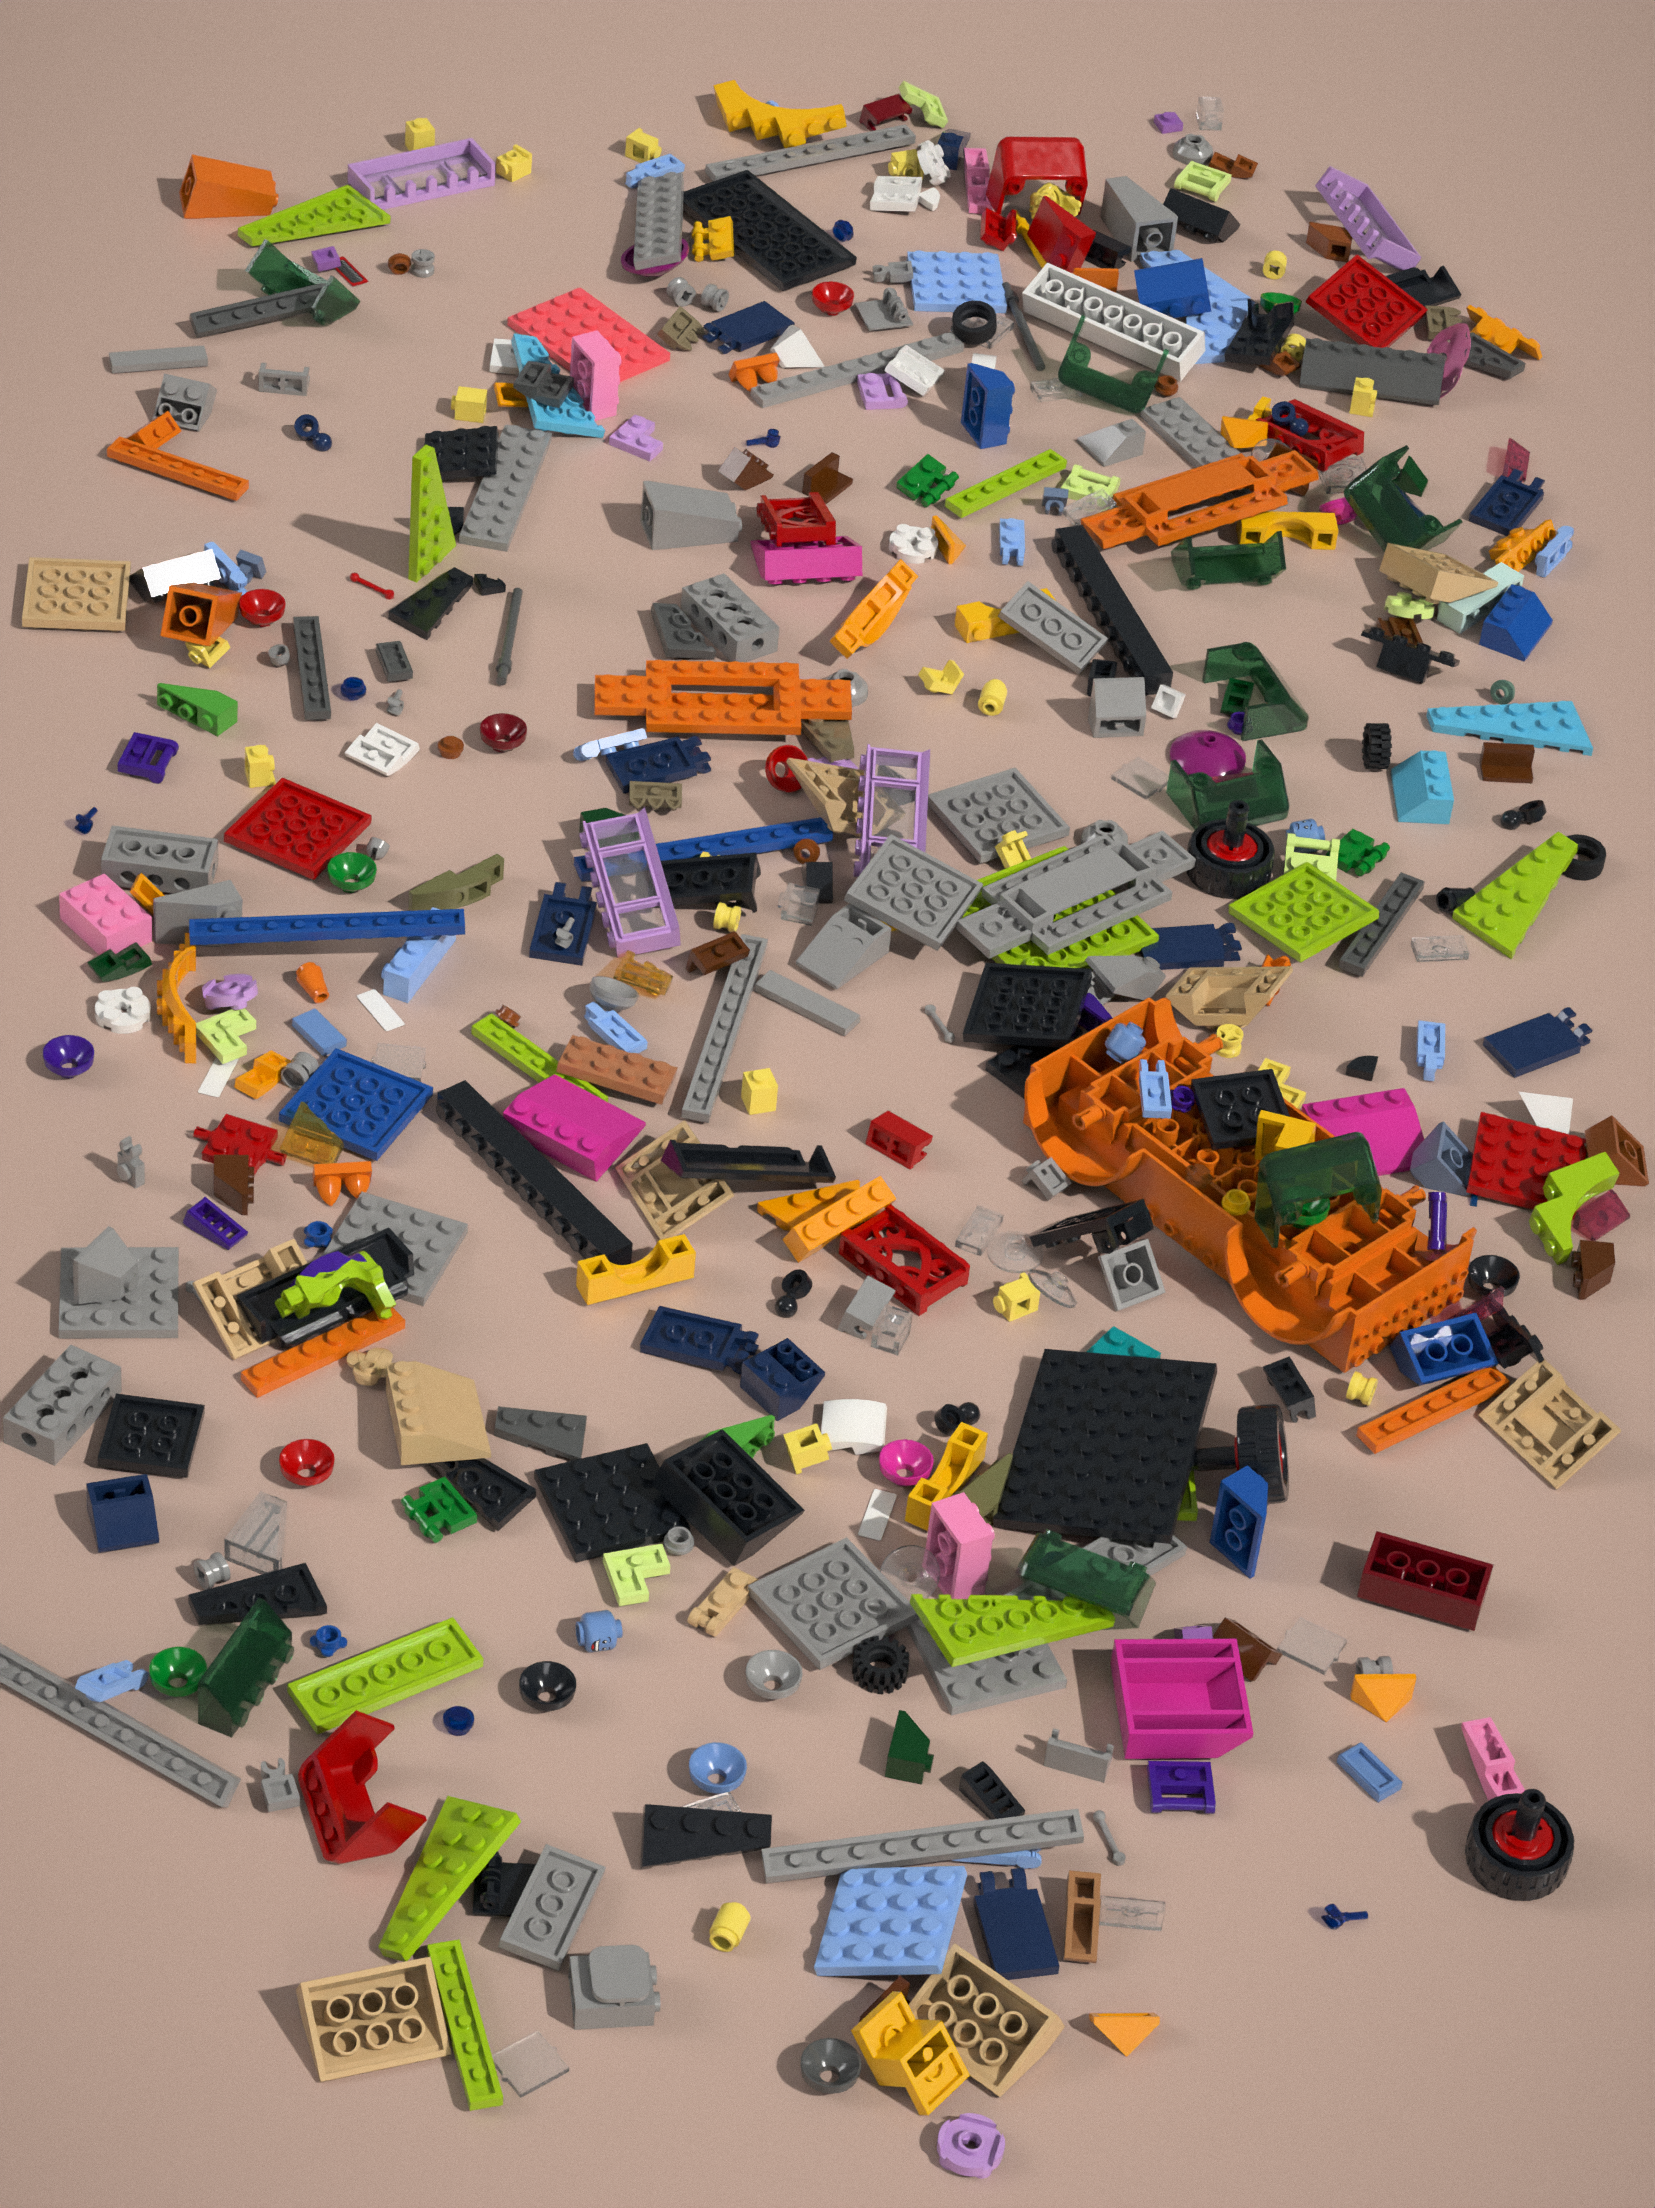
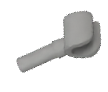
[387,689,404,716]
[555,917,574,949]

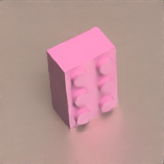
[570,330,621,421]
[59,873,152,955]
[923,1492,995,1599]

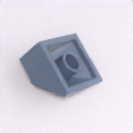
[1410,1121,1472,1196]

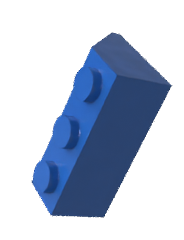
[1134,258,1211,318]
[961,363,1015,449]
[1479,584,1553,662]
[1390,1313,1498,1385]
[1209,1465,1268,1579]

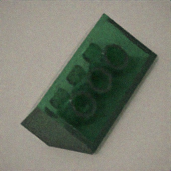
[198,1598,294,1738]

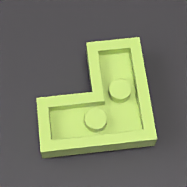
[899,81,948,128]
[196,1008,256,1064]
[603,1544,670,1606]

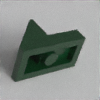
[1376,456,1428,497]

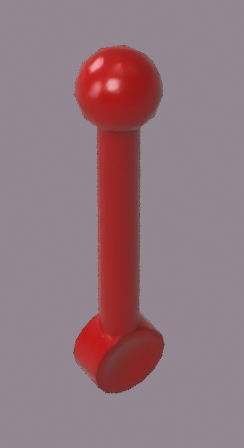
[350,572,394,600]

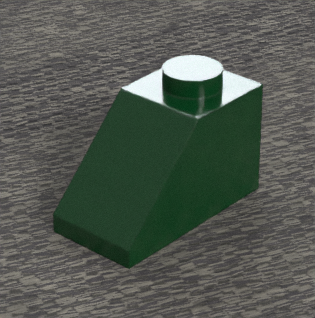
[885,1710,934,1785]

